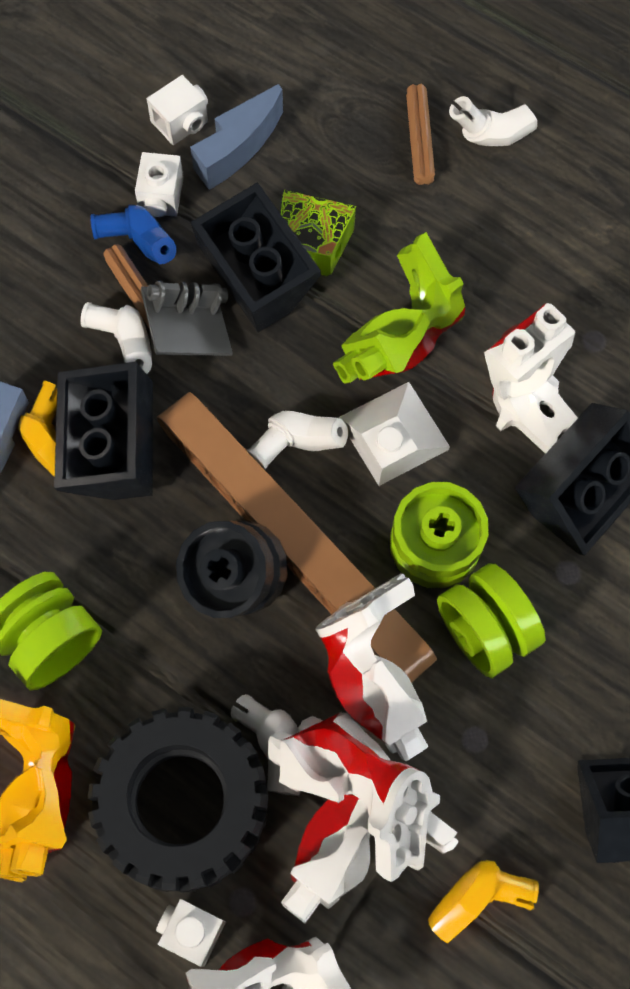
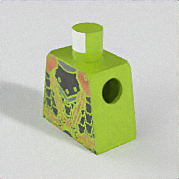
[281,190,356,276]

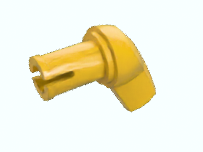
[18,381,57,477]
[428,860,539,943]

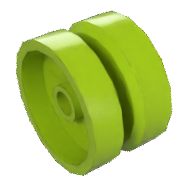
[390,482,489,588]
[437,563,546,679]

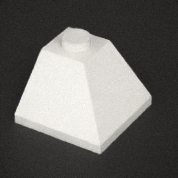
[339,382,450,486]

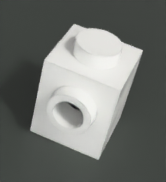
[146,75,208,145]
[135,152,183,217]
[156,899,226,967]

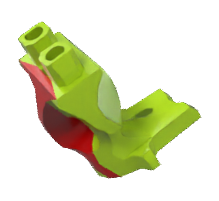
[333,232,465,384]

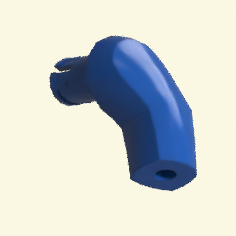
[90,204,176,264]

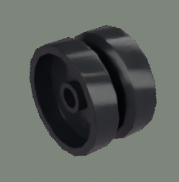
[176,521,288,618]

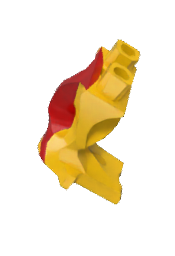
[0,699,75,882]

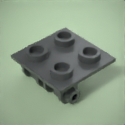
[141,281,233,356]

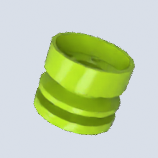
[0,572,102,691]

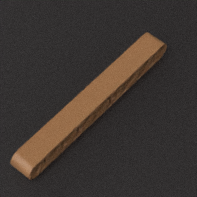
[156,392,437,683]

